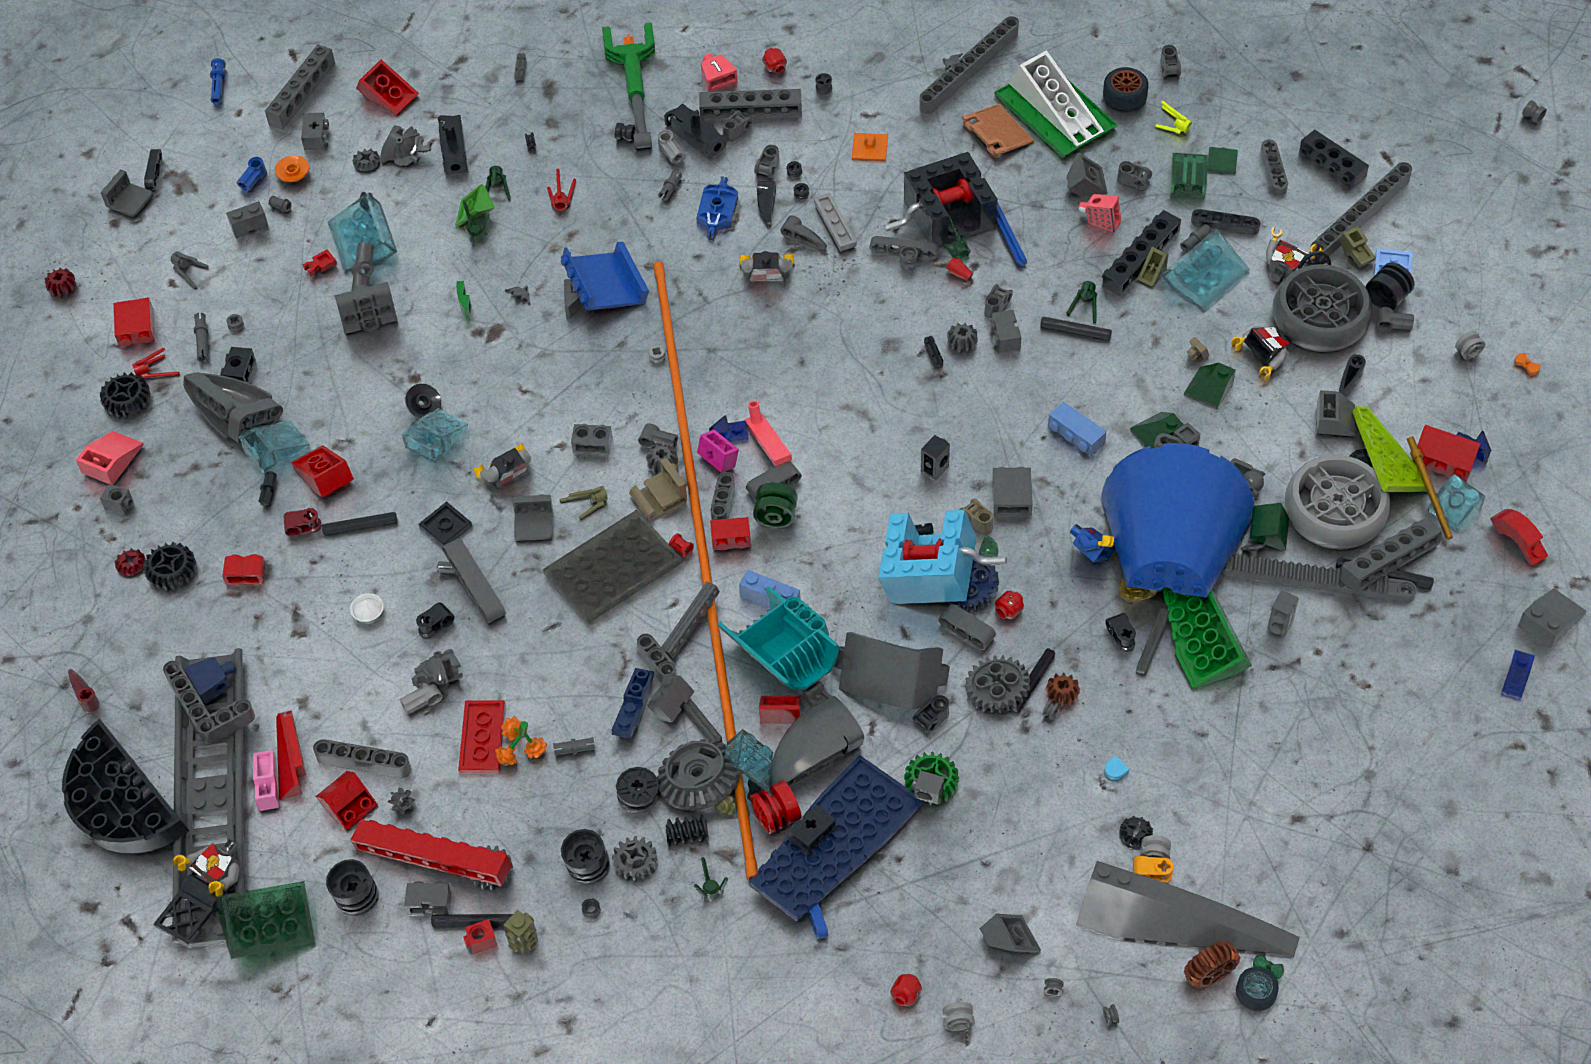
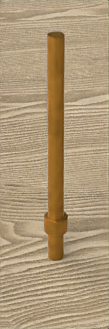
[1407,436,1453,540]

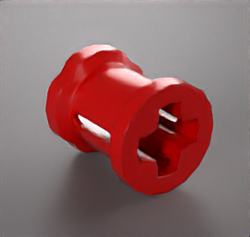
[668,533,694,558]

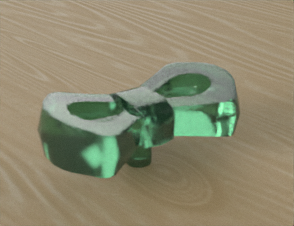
[1253,953,1284,979]

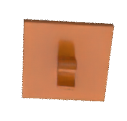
[852,133,888,161]

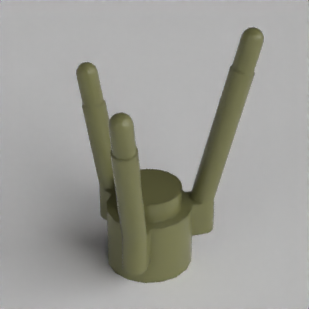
[559,486,608,519]

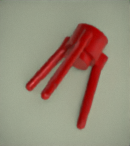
[547,168,576,210]
[132,348,180,379]

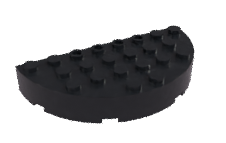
[62,718,190,853]

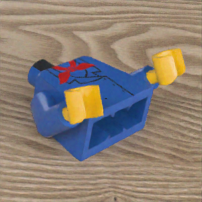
[1070,524,1116,562]

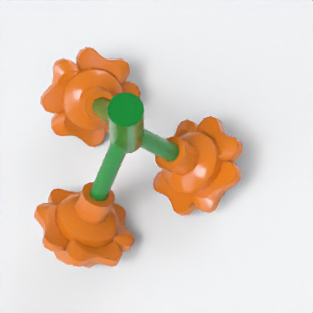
[495,716,547,766]

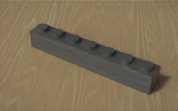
[661,581,720,659]

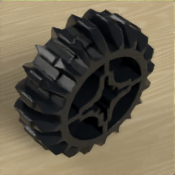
[100,372,151,418]
[143,542,196,591]

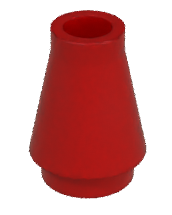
[946,257,973,281]

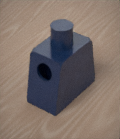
[184,657,236,705]

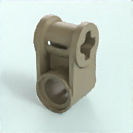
[959,498,993,534]

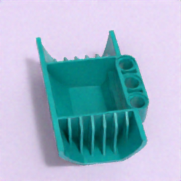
[717,586,839,690]

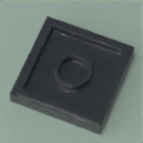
[418,501,473,547]

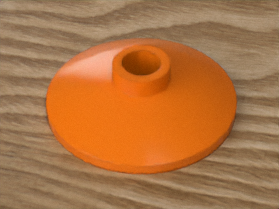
[275,155,309,182]

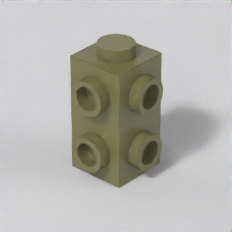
[503,910,538,955]

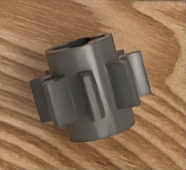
[388,787,415,814]

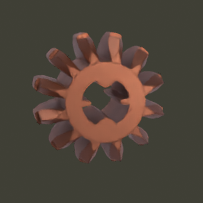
[1046,672,1080,707]

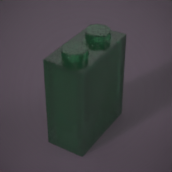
[1170,153,1208,198]

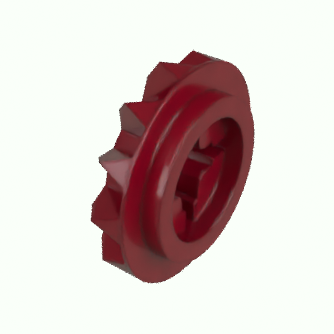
[114,548,146,576]

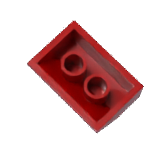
[1413,425,1481,483]

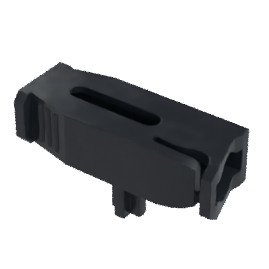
[664,103,727,158]
[438,115,468,175]

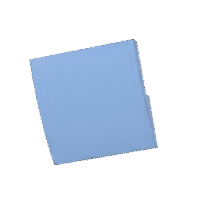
[1374,248,1413,276]

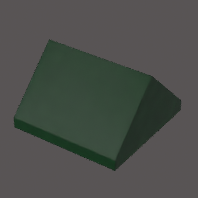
[1250,503,1289,551]

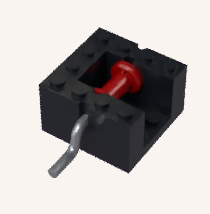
[884,152,998,247]

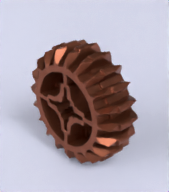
[1184,941,1241,989]

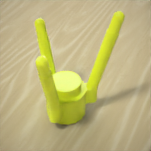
[1155,101,1192,135]

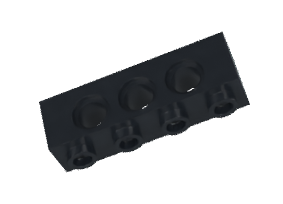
[1299,129,1369,188]

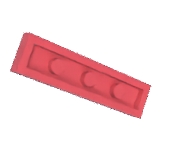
[744,400,792,467]

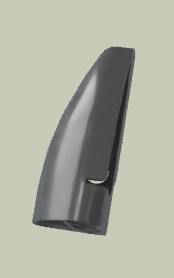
[768,696,864,787]

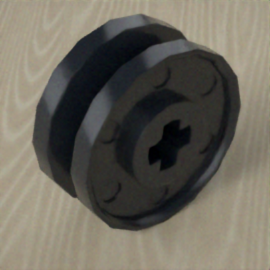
[616,767,660,813]

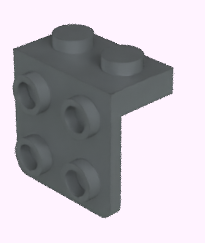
[101,169,153,217]
[512,494,553,541]

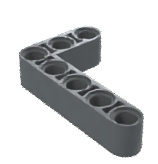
[163,660,255,744]

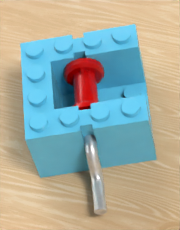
[878,510,1007,604]

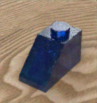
[1501,649,1535,700]

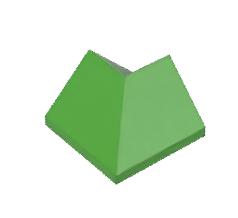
[455,184,495,227]

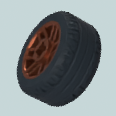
[1103,67,1149,111]

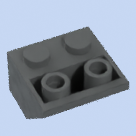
[1316,390,1355,436]

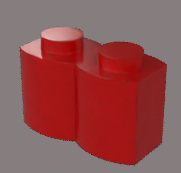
[222,554,265,585]

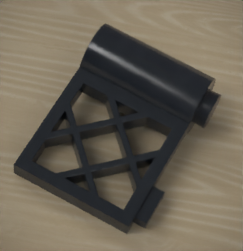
[153,874,227,946]

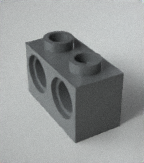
[571,424,613,455]

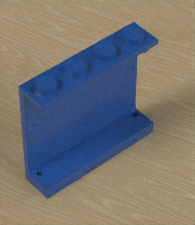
[561,242,649,311]

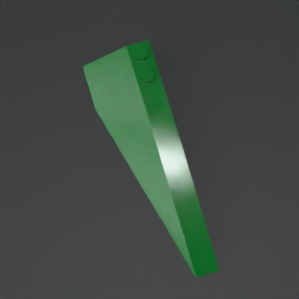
[1163,587,1252,689]

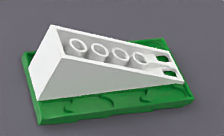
[994,50,1118,158]

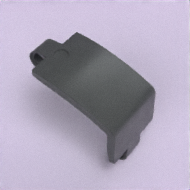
[834,632,950,709]

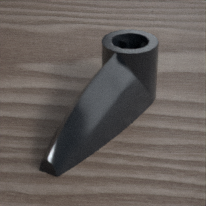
[757,181,776,225]
[1339,354,1366,395]

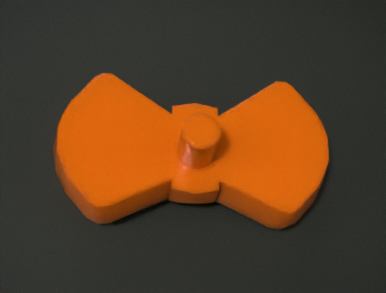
[1514,353,1540,376]

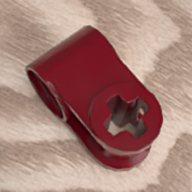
[283,508,322,536]

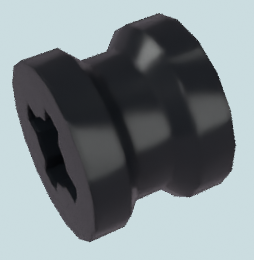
[815,73,832,95]

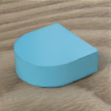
[1104,756,1129,780]

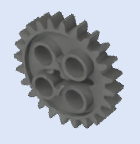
[965,655,1030,713]

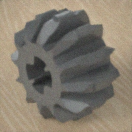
[947,322,978,353]
[646,443,678,474]

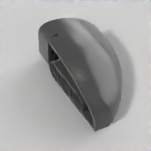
[183,372,283,445]

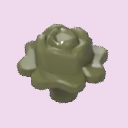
[716,796,736,817]

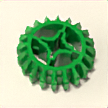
[904,751,959,805]

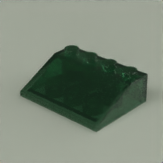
[216,881,315,959]

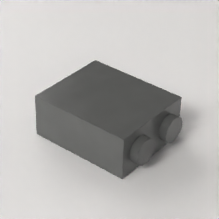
[992,467,1033,516]

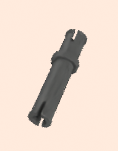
[194,313,209,362]

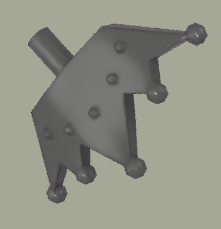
[942,53,963,68]
[505,286,530,304]

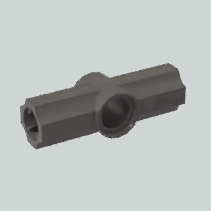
[351,242,374,291]

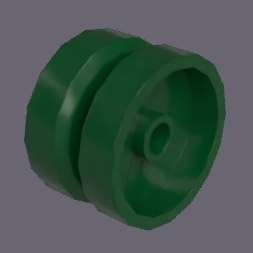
[753,482,798,529]

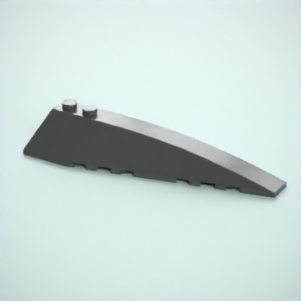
[1076,861,1300,957]

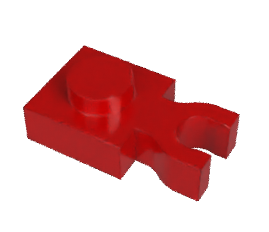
[302,249,337,277]

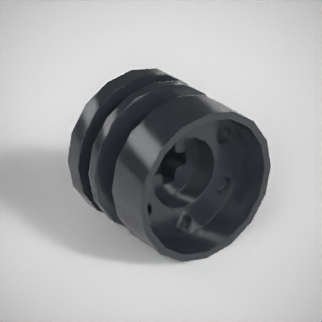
[1365,262,1415,310]
[561,829,610,884]
[326,859,378,915]

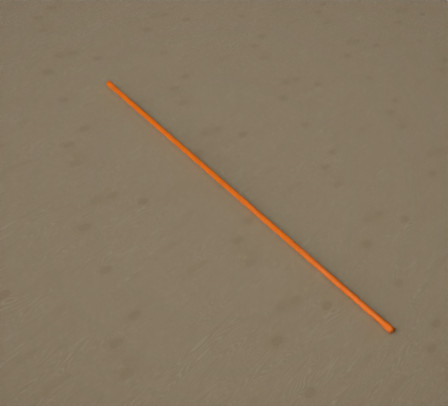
[653,261,758,881]

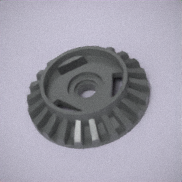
[657,739,740,811]

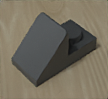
[564,279,584,318]

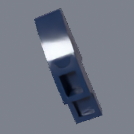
[611,668,654,739]

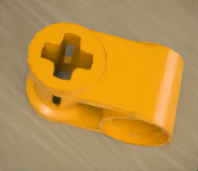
[1133,856,1174,883]

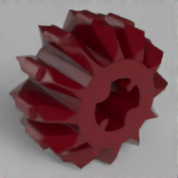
[44,267,76,298]

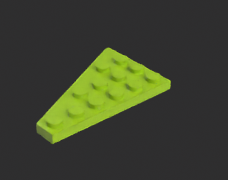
[1352,406,1427,492]

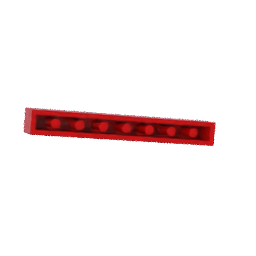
[350,819,512,886]

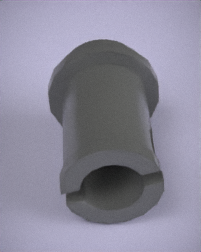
[268,196,292,212]

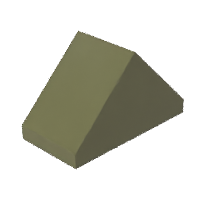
[1137,247,1169,287]

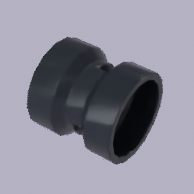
[614,122,636,142]

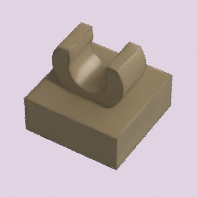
[1187,337,1210,362]

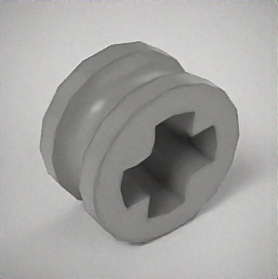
[649,345,665,363]

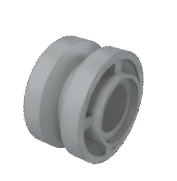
[1455,331,1486,360]
[1140,835,1171,864]
[942,1002,975,1031]

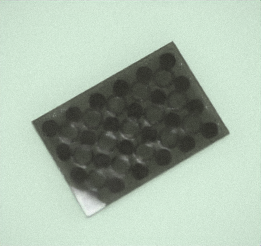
[543,510,682,624]

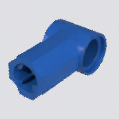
[236,157,267,192]

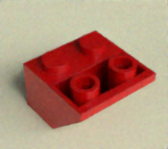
[315,771,378,830]

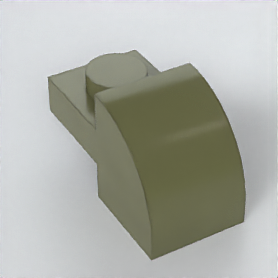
[1341,226,1376,268]

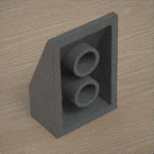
[1518,588,1587,649]

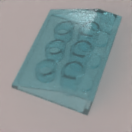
[328,193,397,273]
[1160,228,1250,311]

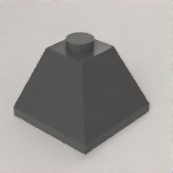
[1066,152,1108,197]
[979,913,1041,953]

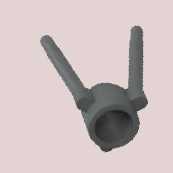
[170,251,209,288]

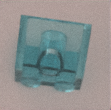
[1427,474,1486,532]

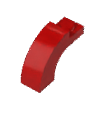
[1490,509,1549,566]

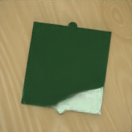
[1207,147,1238,174]

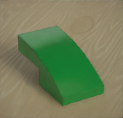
[456,281,472,320]

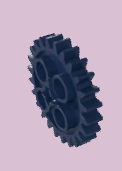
[944,556,999,612]

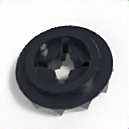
[1120,815,1153,847]

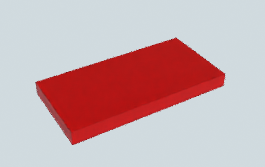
[458,700,506,774]

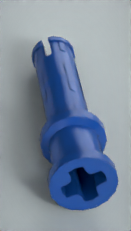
[210,58,226,104]

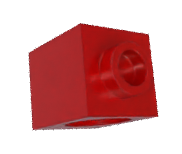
[463,919,498,955]

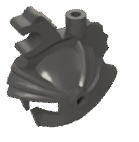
[380,125,432,167]
[411,649,463,688]

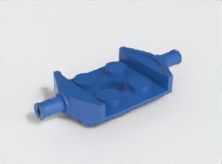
[696,176,738,239]

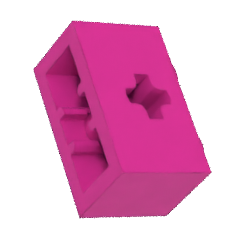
[697,430,739,473]

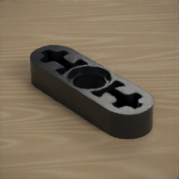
[144,149,162,190]

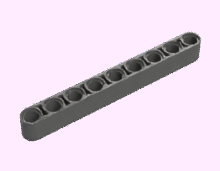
[919,16,1019,114]
[1309,162,1412,262]

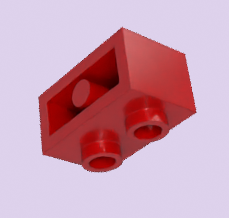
[710,517,751,550]

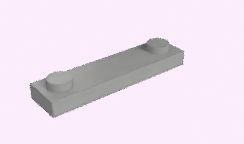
[814,193,857,251]

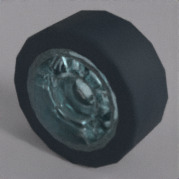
[1236,967,1279,1011]

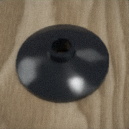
[405,383,441,419]

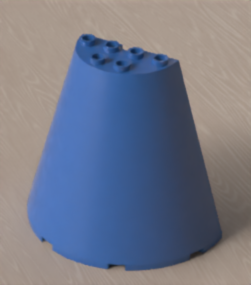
[1101,443,1255,598]

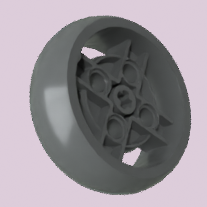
[1273,264,1372,353]

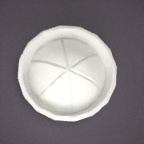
[350,593,384,624]

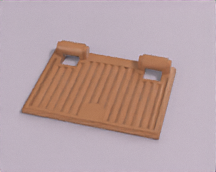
[962,103,1034,158]

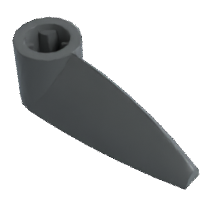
[780,215,827,251]

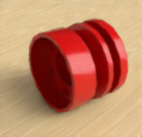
[751,780,802,834]

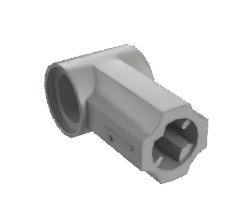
[658,130,685,164]
[399,682,443,715]

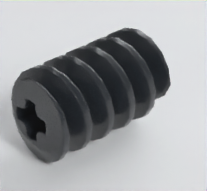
[665,814,709,845]

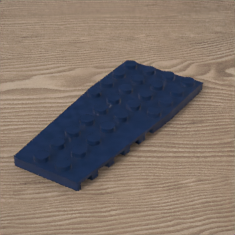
[749,755,924,921]

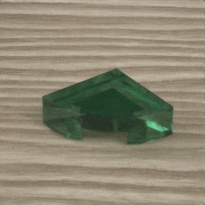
[979,535,999,557]

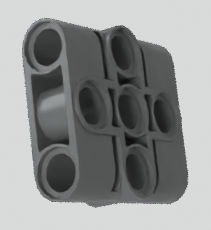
[334,282,398,334]

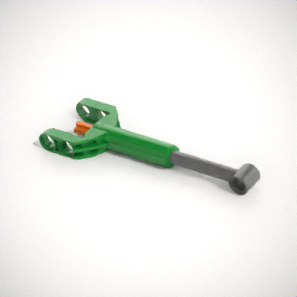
[602,22,655,149]

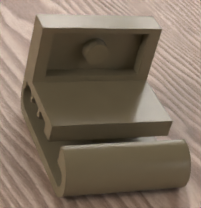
[629,458,688,521]

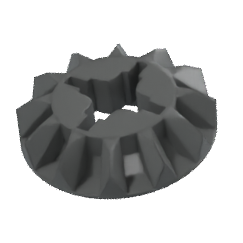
[352,148,380,171]

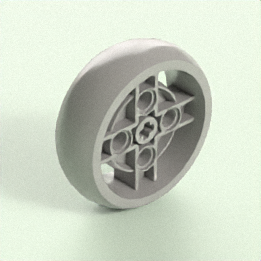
[1285,455,1390,550]

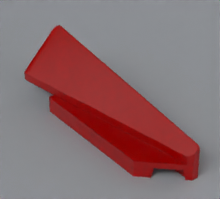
[276,710,306,800]

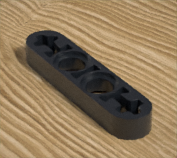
[1191,209,1261,235]

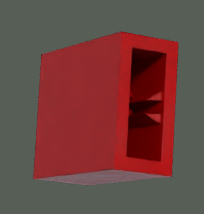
[113,297,155,347]

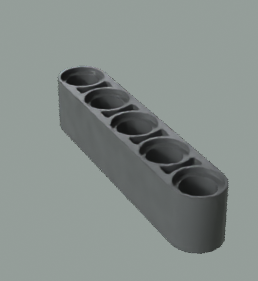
[442,538,506,624]
[313,739,412,778]

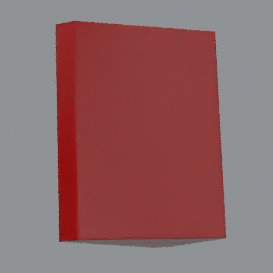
[759,696,801,724]

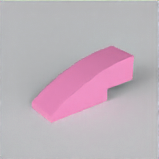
[253,750,279,811]

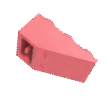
[76,431,144,485]

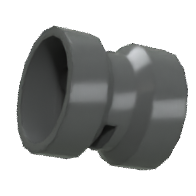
[1522,100,1547,124]
[900,246,918,271]

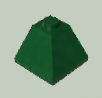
[1184,363,1236,409]
[1130,412,1184,449]

